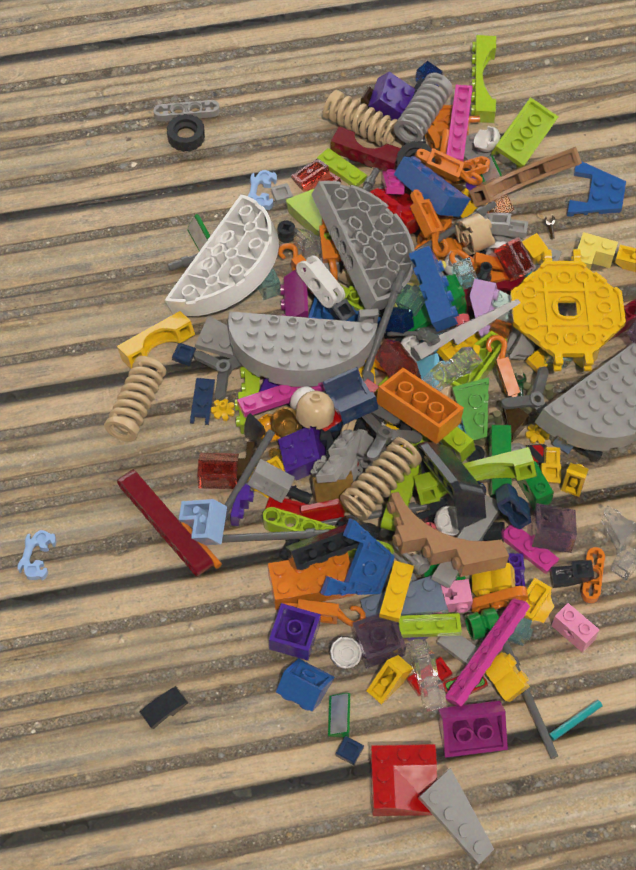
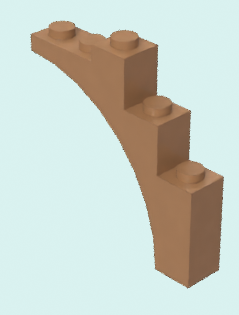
[469,147,582,207]
[387,492,509,577]

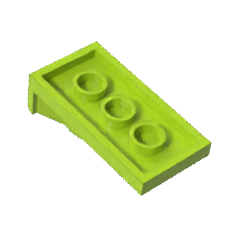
[491,97,559,168]

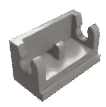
[247,459,295,503]

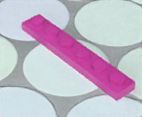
[447,84,473,162]
[237,382,325,418]
[444,598,530,707]

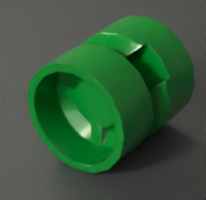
[465,607,499,640]

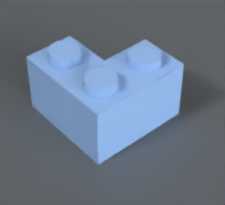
[179,499,227,545]

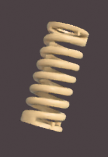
[323,90,397,146]
[104,356,166,441]
[340,437,422,521]

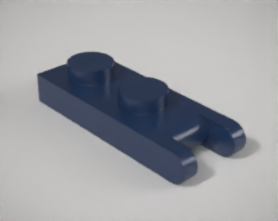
[190,378,215,425]

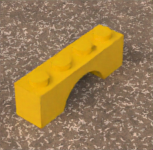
[117,311,195,369]

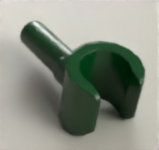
[515,372,527,396]

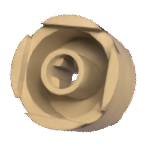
[455,213,495,255]

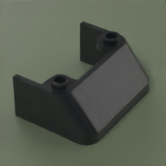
[417,441,486,530]

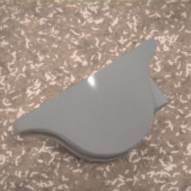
[505,326,535,360]

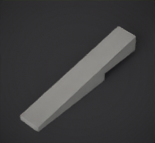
[413,299,520,360]
[431,495,500,588]

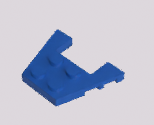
[567,161,626,217]
[320,518,395,596]

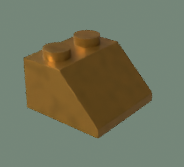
[312,471,355,513]

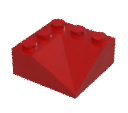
[370,188,420,234]
[370,744,437,816]

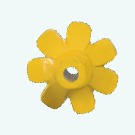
[211,399,235,421]
[525,423,550,444]

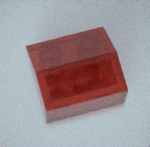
[494,236,536,282]
[375,339,422,380]
[197,453,239,489]

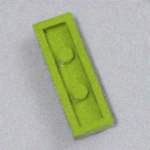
[317,148,367,187]
[398,613,462,638]

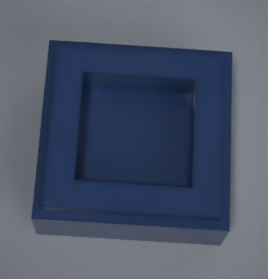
[172,343,196,366]
[336,736,364,766]

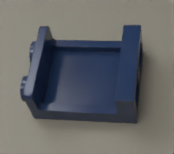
[323,367,379,425]

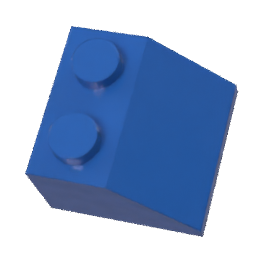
[276,658,335,712]

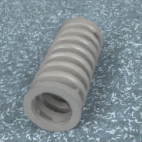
[394,73,453,143]

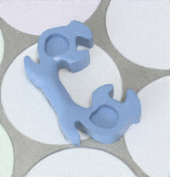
[248,170,277,210]
[18,530,56,580]

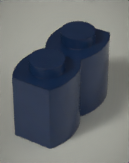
[496,483,532,529]

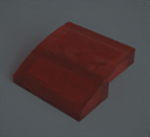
[291,158,341,192]

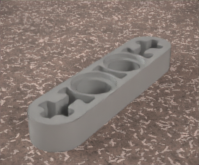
[153,100,220,121]

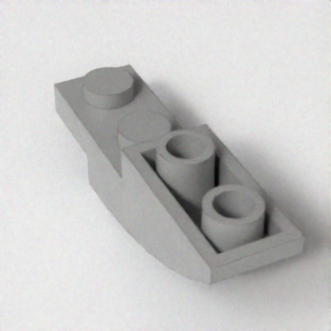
[454,213,528,238]
[316,429,361,483]

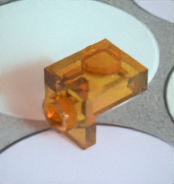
[489,319,512,339]

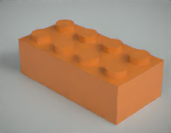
[377,368,464,444]
[268,552,355,610]

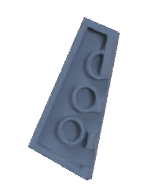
[361,576,449,620]

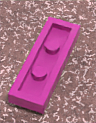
[382,169,404,194]
[504,524,559,574]

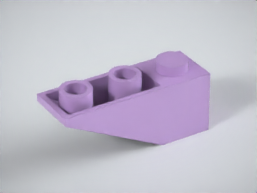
[470,279,499,338]

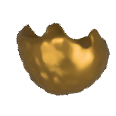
[271,407,303,437]

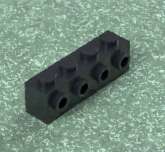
[285,520,369,570]

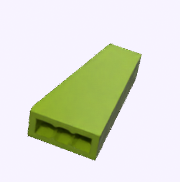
[286,189,332,242]

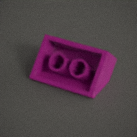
[280,268,308,318]
[438,701,508,758]

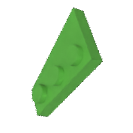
[452,377,489,441]

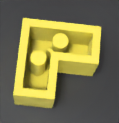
[578,232,618,270]

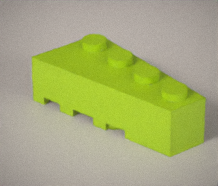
[438,331,507,387]

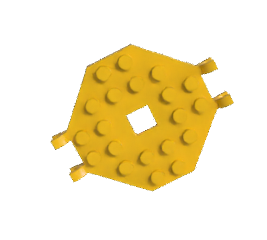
[510,249,626,372]

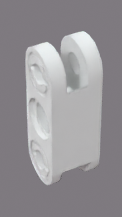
[296,256,345,308]

